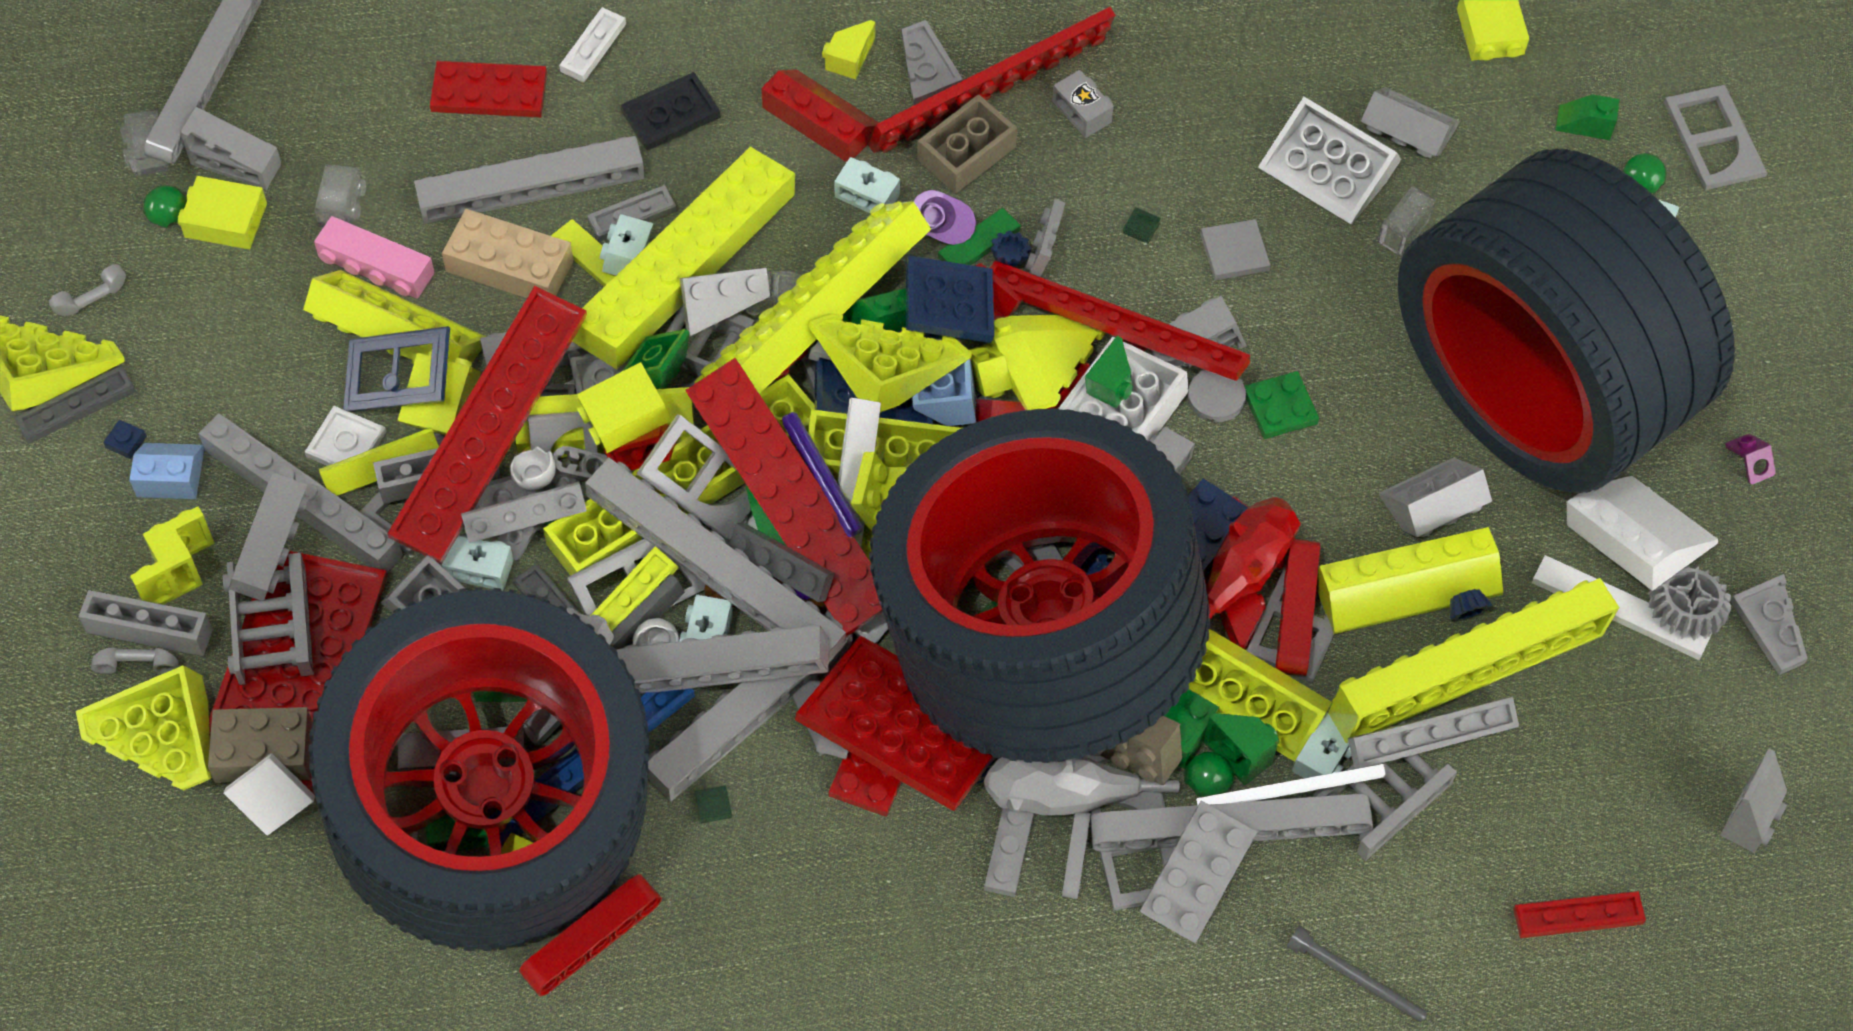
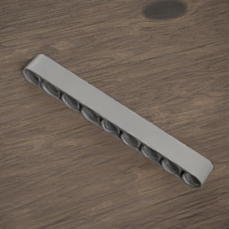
[144,0,262,164]
[1090,794,1373,852]

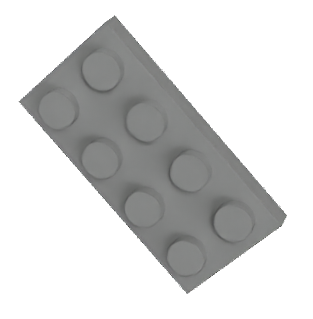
[1139,800,1257,944]

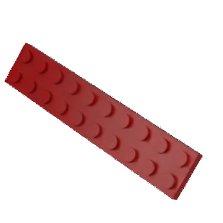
[868,7,1116,153]
[387,285,587,564]
[685,358,883,637]

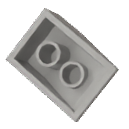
[381,555,468,613]
[1720,749,1787,853]

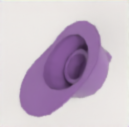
[914,190,976,245]

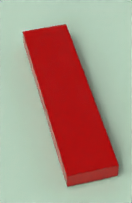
[1513,891,1646,938]

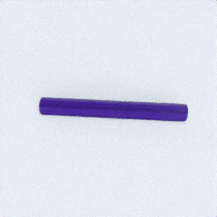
[782,412,862,538]

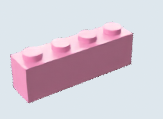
[314,216,435,299]

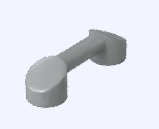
[49,264,126,316]
[91,648,179,674]

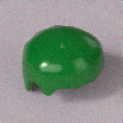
[1623,153,1667,194]
[143,185,187,228]
[1184,752,1234,797]

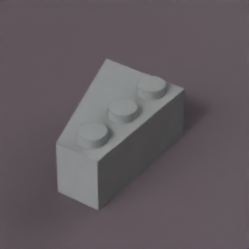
[180,106,281,190]
[1151,296,1247,369]

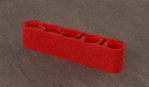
[1275,539,1320,676]
[519,874,662,997]

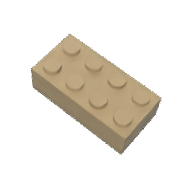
[442,209,573,298]

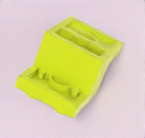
[851,452,907,532]
[130,506,215,605]

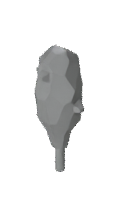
[984,756,1180,815]

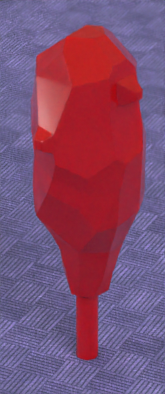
[1206,497,1301,619]

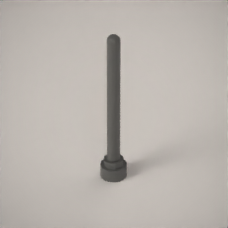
[1286,925,1427,1022]

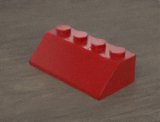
[761,69,879,163]

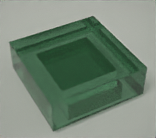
[1123,207,1161,244]
[695,785,732,824]

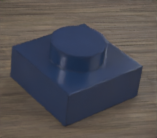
[103,420,147,459]

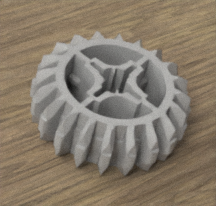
[1648,564,1732,641]

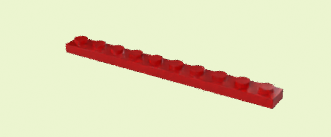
[990,260,1250,381]

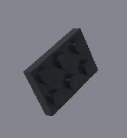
[621,72,721,151]

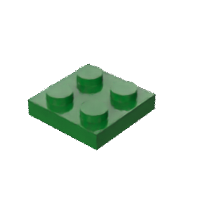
[1244,371,1319,439]

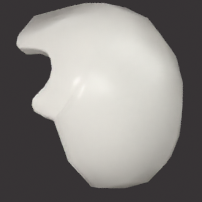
[510,446,556,490]
[633,618,680,647]

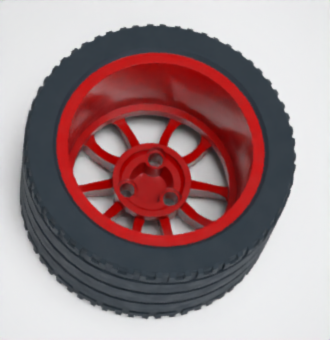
[1398,148,1735,493]
[869,409,1210,763]
[309,587,649,951]

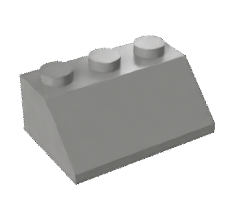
[1361,87,1460,158]
[1379,457,1492,537]

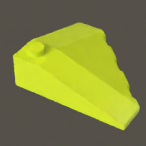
[808,314,972,412]
[0,315,125,411]
[987,315,1105,410]
[76,665,211,791]

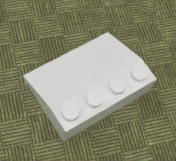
[1258,97,1401,225]
[1058,337,1188,441]
[1567,476,1718,591]

